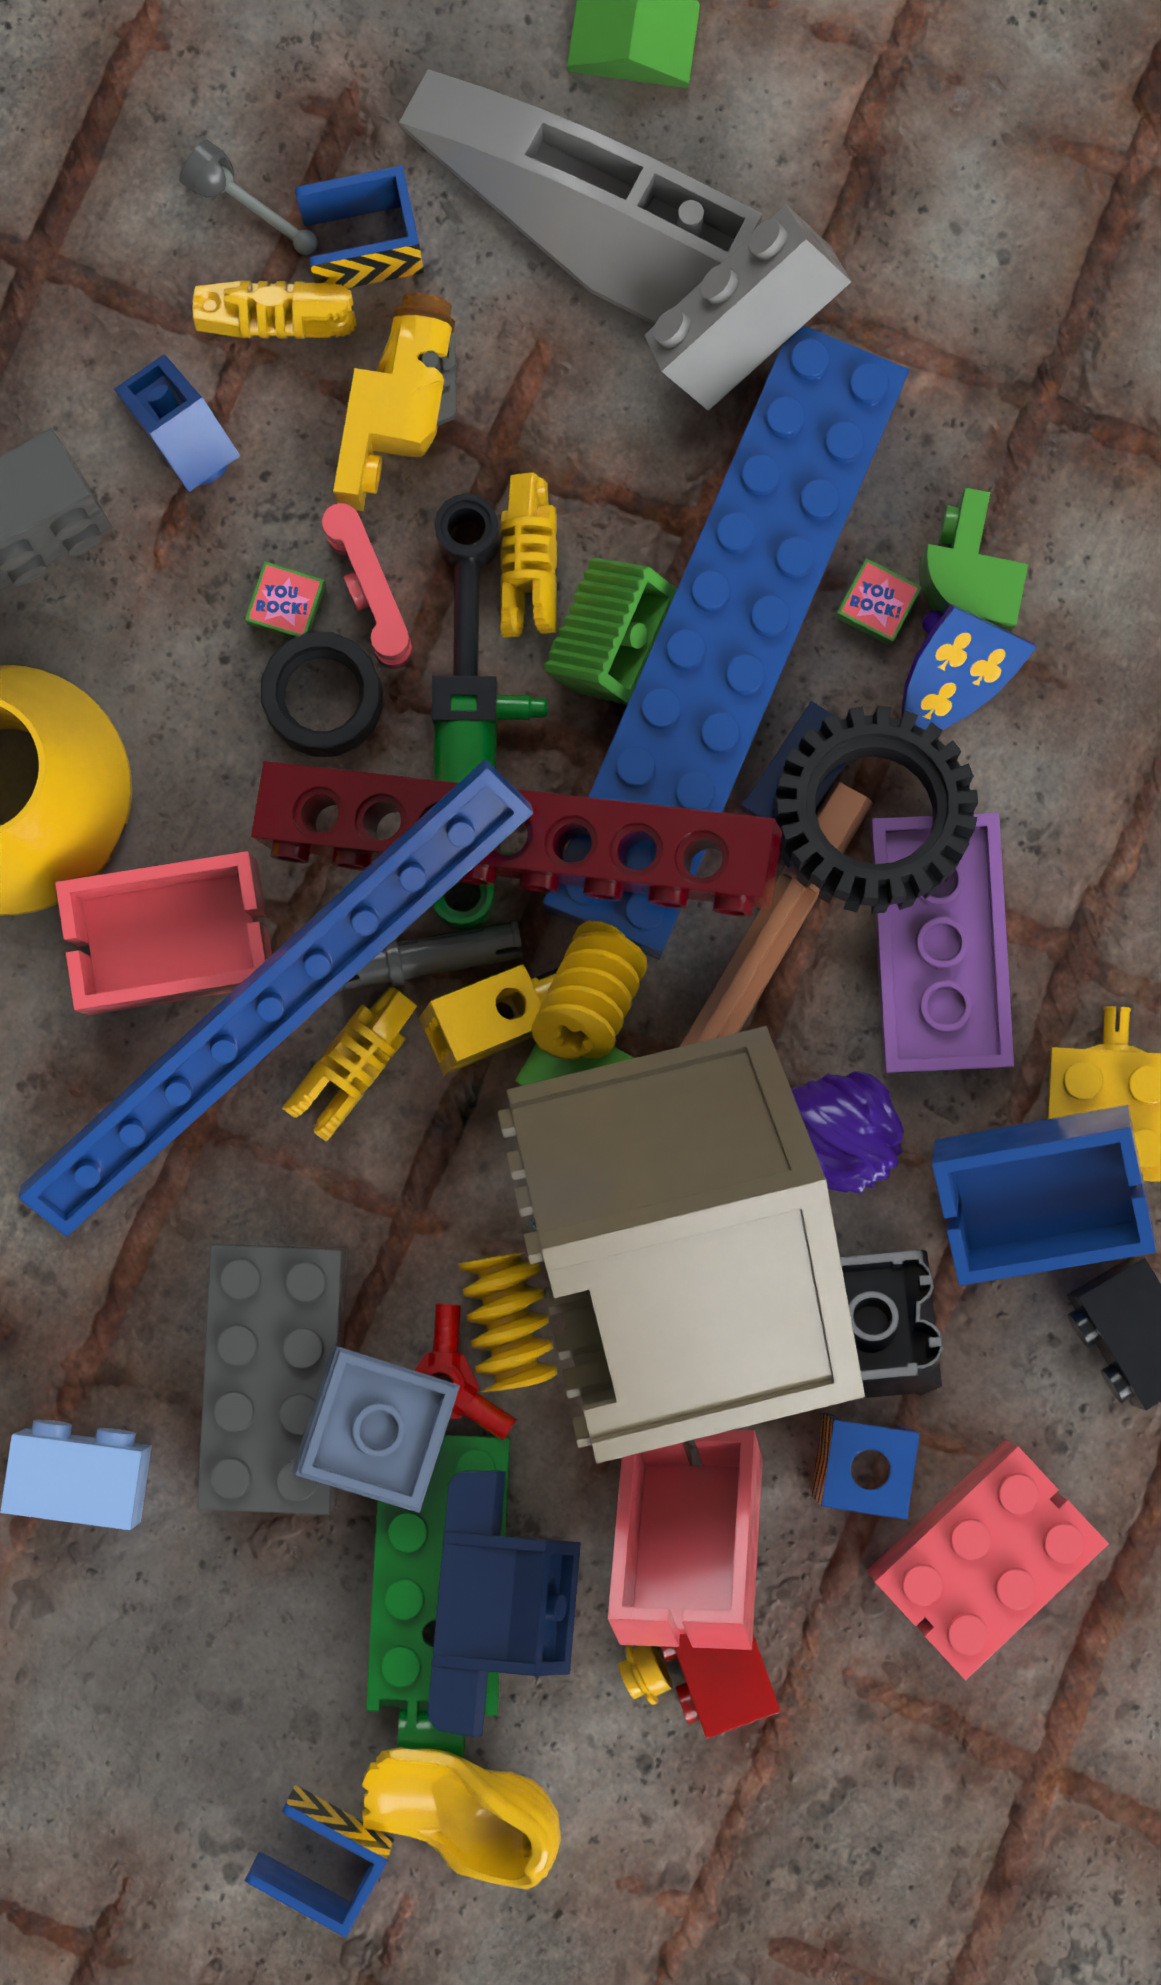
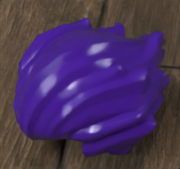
[791,1071,904,1193]

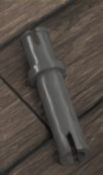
[336,920,524,993]

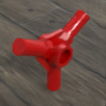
[414,1304,517,1441]

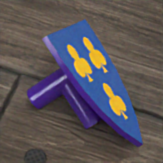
[901,604,1037,730]

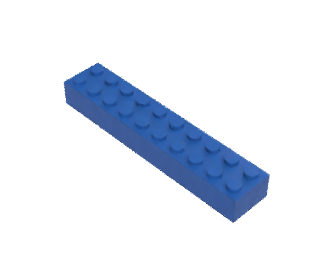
[543,325,910,960]

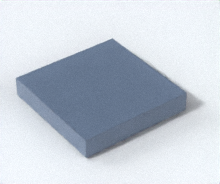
[291,1345,460,1513]

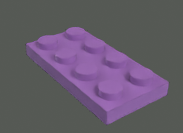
[869,813,1014,1074]

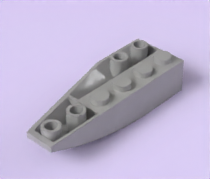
[399,69,762,325]

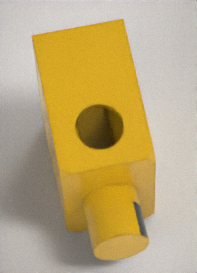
[418,965,558,1076]

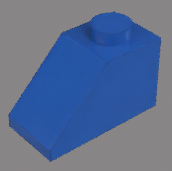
[114,354,240,492]

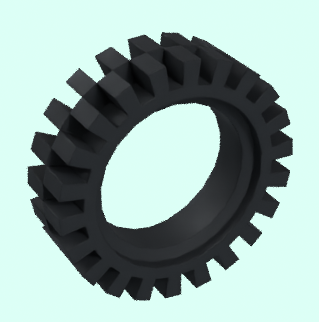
[772,706,978,914]

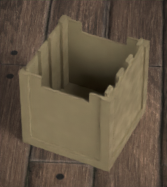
[498,1026,865,1464]

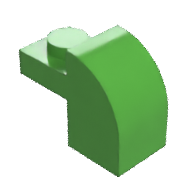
[919,488,1028,632]

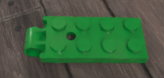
[366,1435,510,1758]

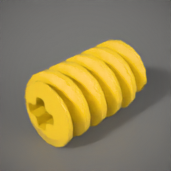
[531,920,648,1060]
[458,1252,558,1392]

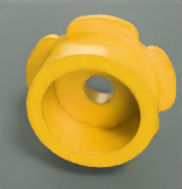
[618,1645,673,1705]

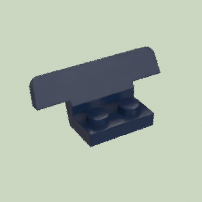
[428,1471,581,1737]

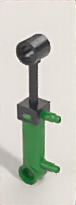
[432,493,548,930]

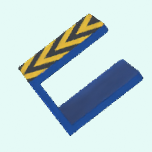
[294,165,424,288]
[811,1413,920,1520]
[245,1785,394,1938]

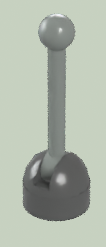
[179,139,318,255]

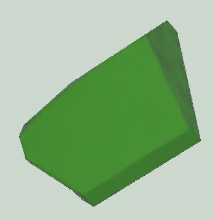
[567,0,700,88]

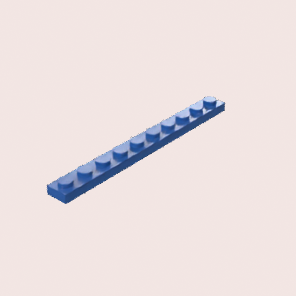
[18,759,533,1237]

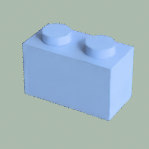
[0,1419,152,1530]

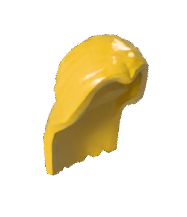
[362,1747,561,1889]

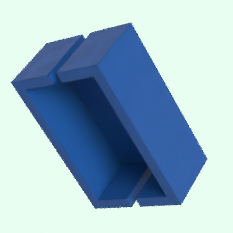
[932,1105,1156,1286]

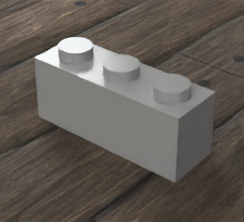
[644,204,851,411]

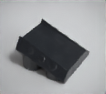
[840,1250,943,1399]

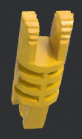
[192,280,357,339]
[500,472,557,638]
[282,987,417,1142]

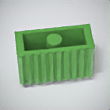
[544,558,677,705]

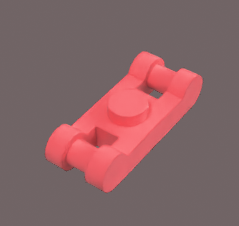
[322,503,413,669]

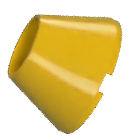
[0,665,132,916]

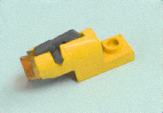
[333,293,457,511]

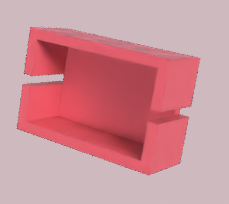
[55,851,272,1016]
[608,1430,763,1650]
[866,1439,1109,1681]

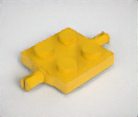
[1047,1006,1161,1182]

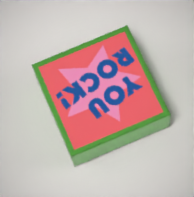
[835,558,922,646]
[245,561,326,639]

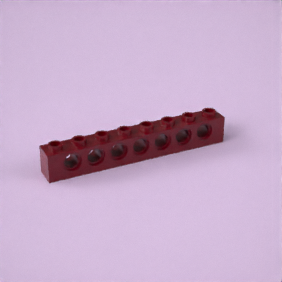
[251,761,782,917]

